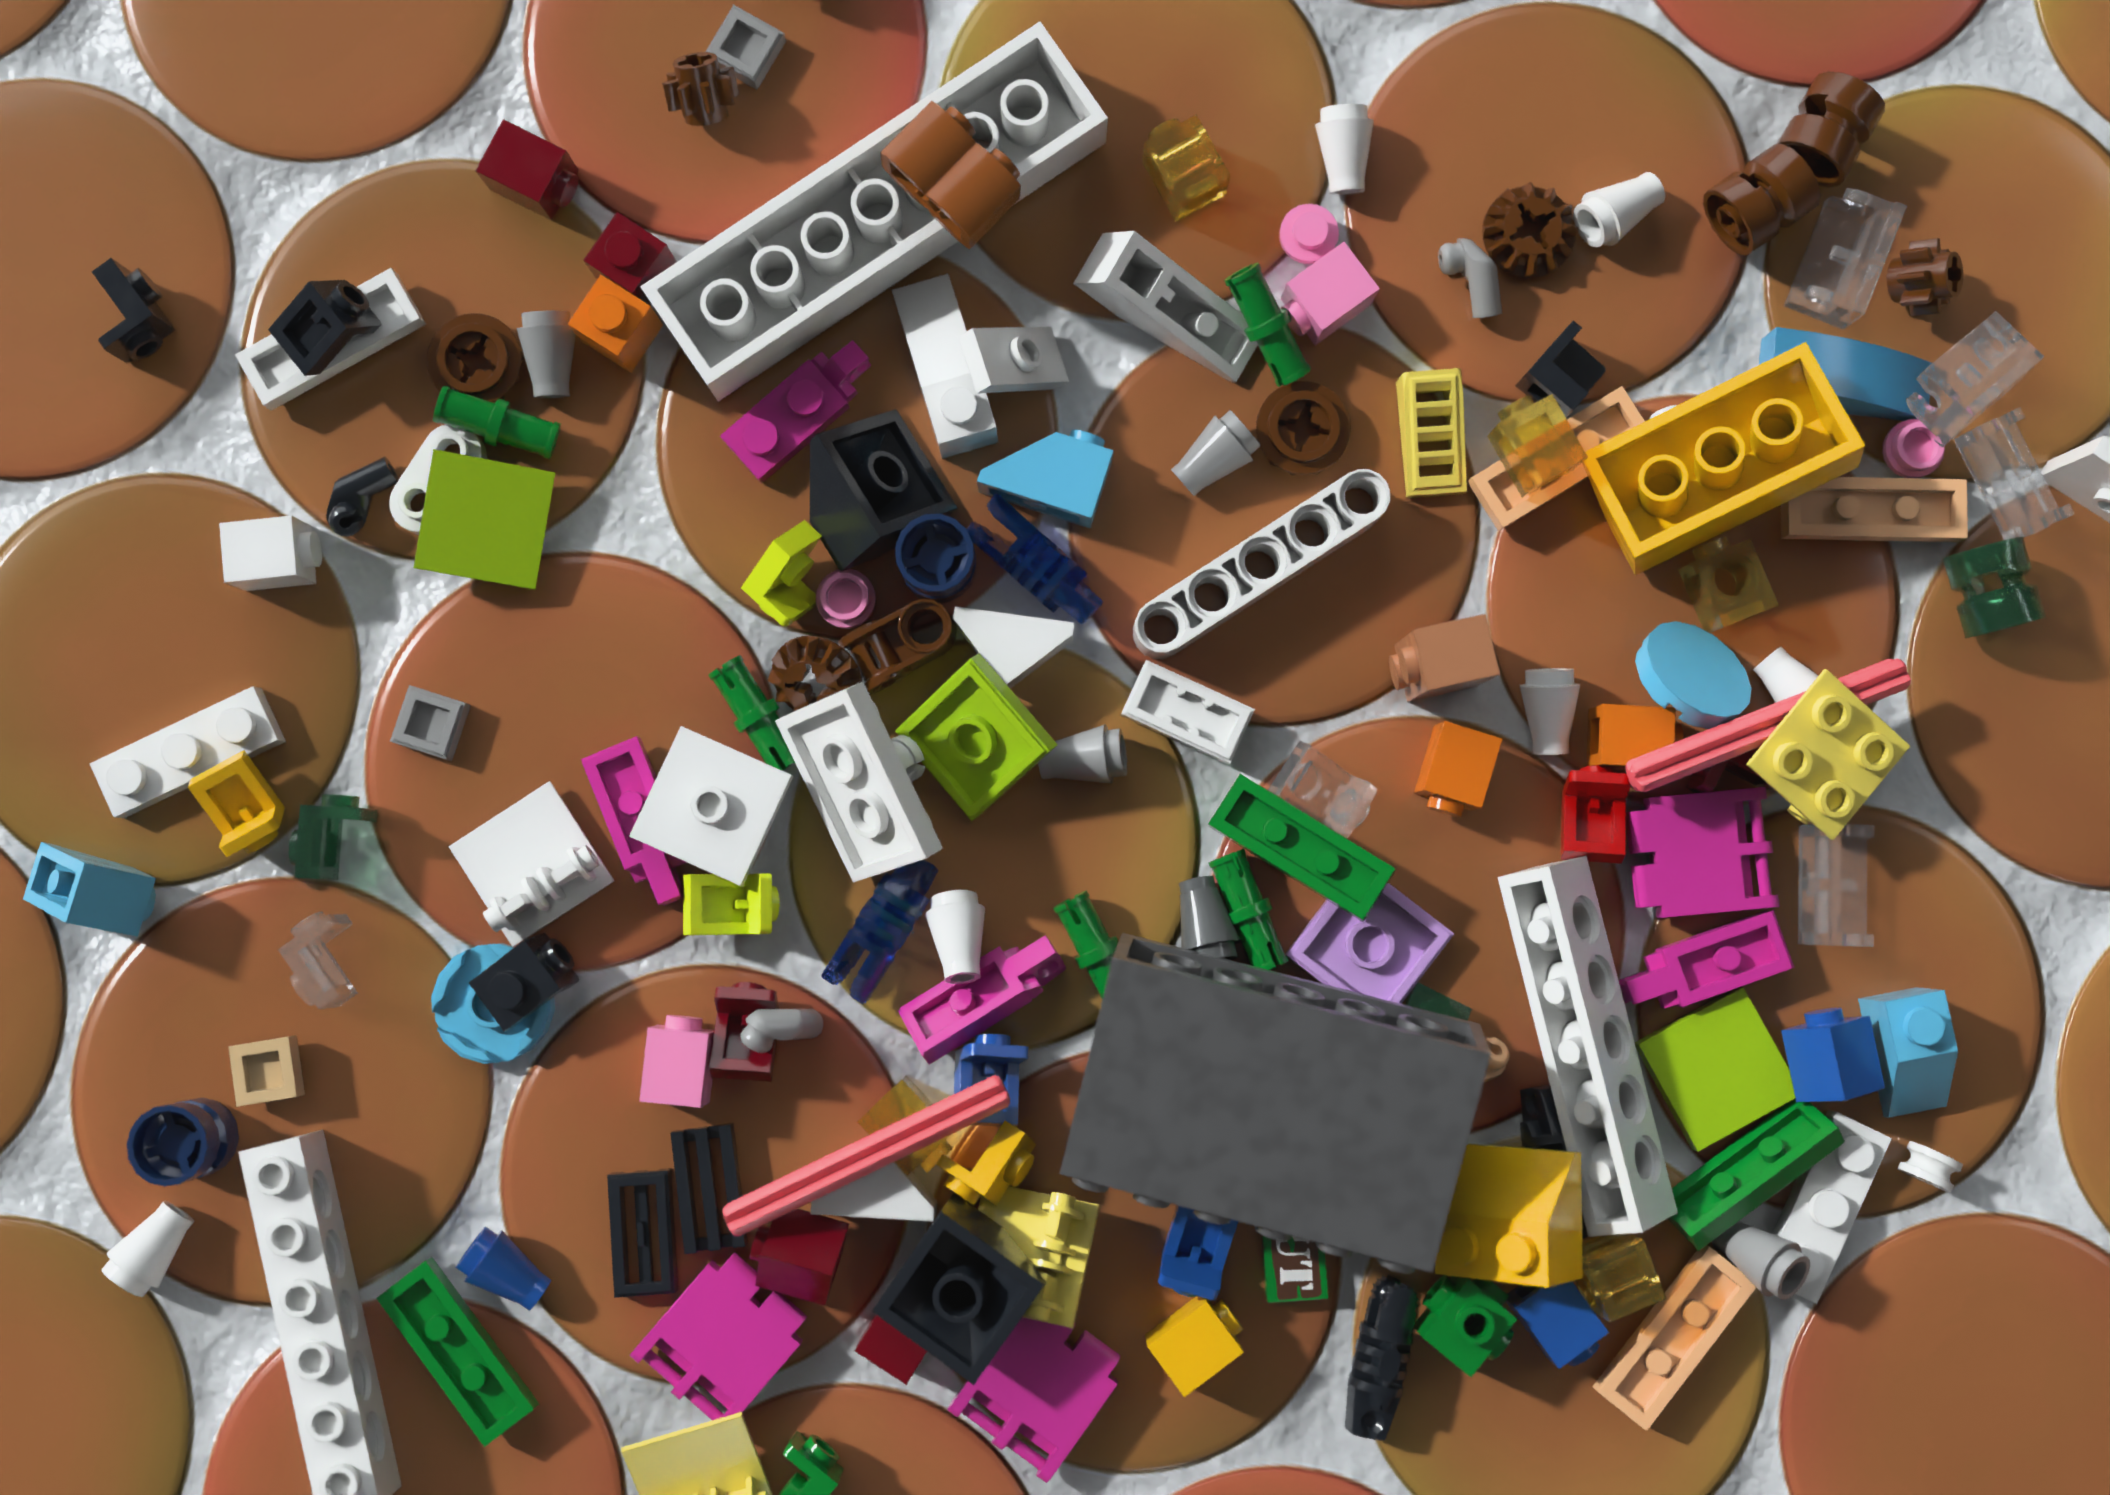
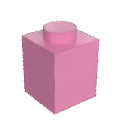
[1281,242,1380,345]
[639,1015,714,1108]

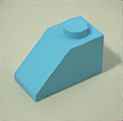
[977,430,1114,528]
[23,842,156,937]
[1858,987,1958,1118]

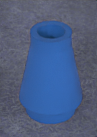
[455,1226,552,1311]

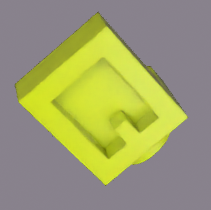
[741,520,822,627]

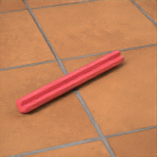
[1625,659,1911,792]
[722,1076,1010,1236]

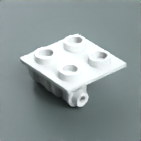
[449,781,615,947]

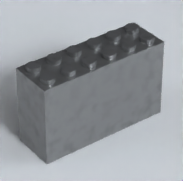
[1060,933,1491,1273]

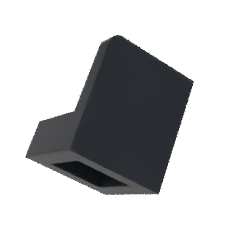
[1515,320,1606,424]

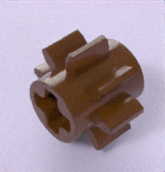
[662,52,739,126]
[1887,238,1963,316]

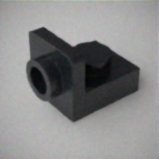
[268,280,381,376]

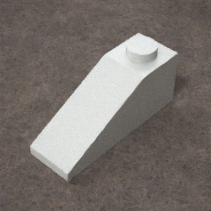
[1073,231,1258,382]
[892,274,998,459]

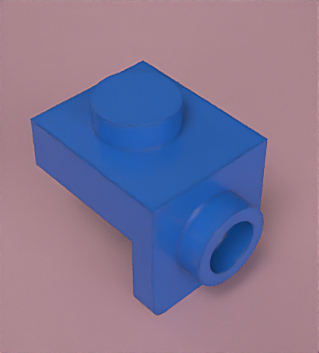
[954,1034,1029,1127]
[1158,1205,1238,1300]

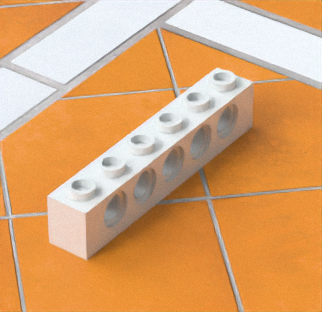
[1498,856,1678,1237]
[238,1130,402,1495]

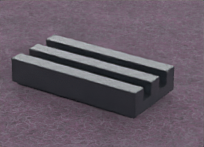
[670,1123,748,1254]
[607,1168,679,1298]

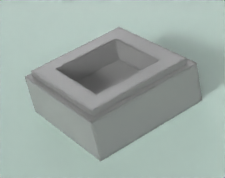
[706,5,786,89]
[390,685,471,761]

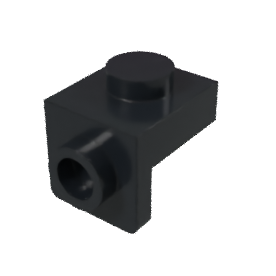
[92,258,176,363]
[469,933,579,1032]

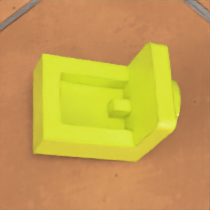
[683,873,780,935]

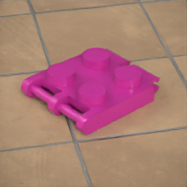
[1626,787,1780,918]
[629,1252,807,1421]
[947,1317,1120,1483]

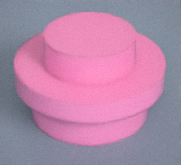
[1279,204,1339,264]
[1882,419,1945,478]
[816,569,876,629]

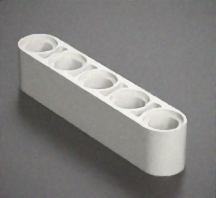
[1133,469,1390,659]

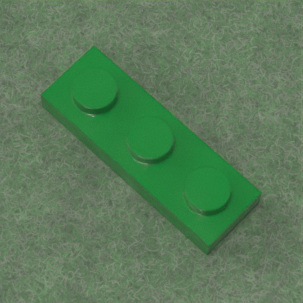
[1208,774,1396,922]
[1668,1099,1845,1251]
[376,1257,539,1447]

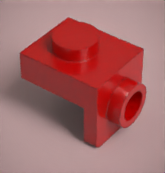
[1561,765,1631,864]

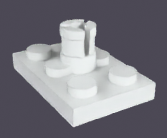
[775,681,943,882]

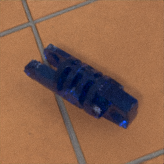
[967,493,1103,624]
[821,859,939,1004]

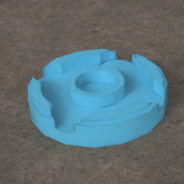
[1635,621,1752,729]
[431,943,555,1064]

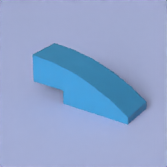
[1759,327,1933,421]

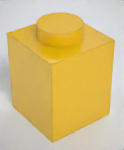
[1145,1296,1244,1397]

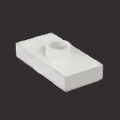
[958,327,1069,393]
[1121,660,1255,765]

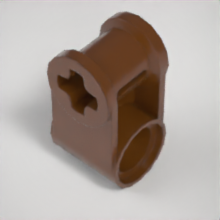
[838,599,957,695]

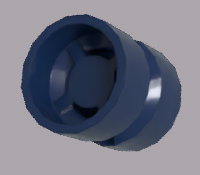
[895,514,977,603]
[127,1098,239,1187]

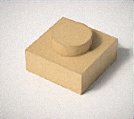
[228,1035,305,1107]

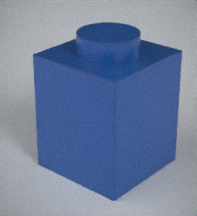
[1781,1008,1885,1102]
[1506,1281,1609,1369]

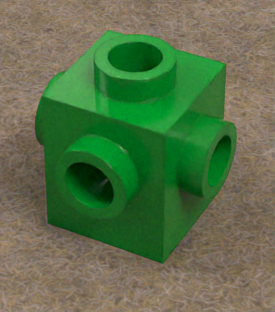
[1414,1275,1517,1377]

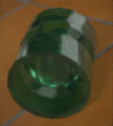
[1943,536,2046,639]

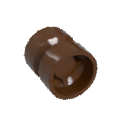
[1777,71,1885,187]
[1703,144,1821,256]

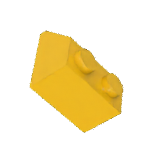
[1435,1143,1583,1288]

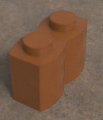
[880,101,1021,250]

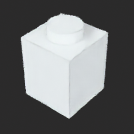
[219,515,322,591]

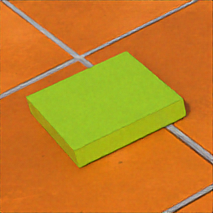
[413,449,555,590]
[895,653,1058,821]
[1634,987,1795,1152]

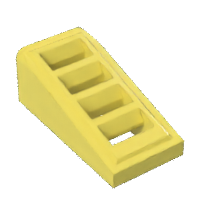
[1396,368,1467,498]

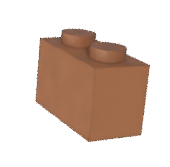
[1389,614,1500,702]

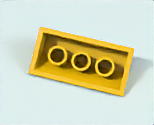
[1580,342,1865,575]

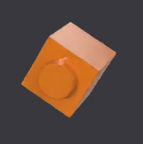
[568,274,663,373]
[1586,704,1684,770]
[1414,721,1502,817]

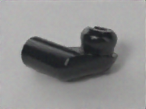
[326,457,399,537]

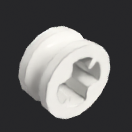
[1898,1141,1963,1193]

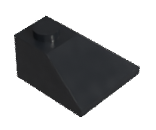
[810,409,958,572]
[872,1192,1046,1385]

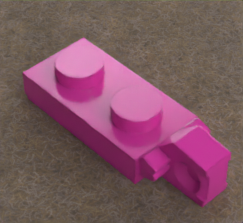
[720,340,871,483]
[581,736,687,906]
[1618,910,1794,1008]
[898,935,1066,1065]

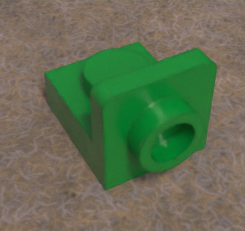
[778,1431,844,1495]

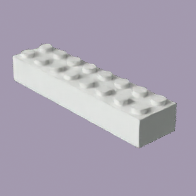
[640,21,1108,402]

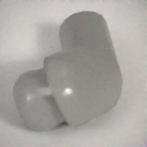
[1438,238,1502,318]
[741,1009,823,1053]

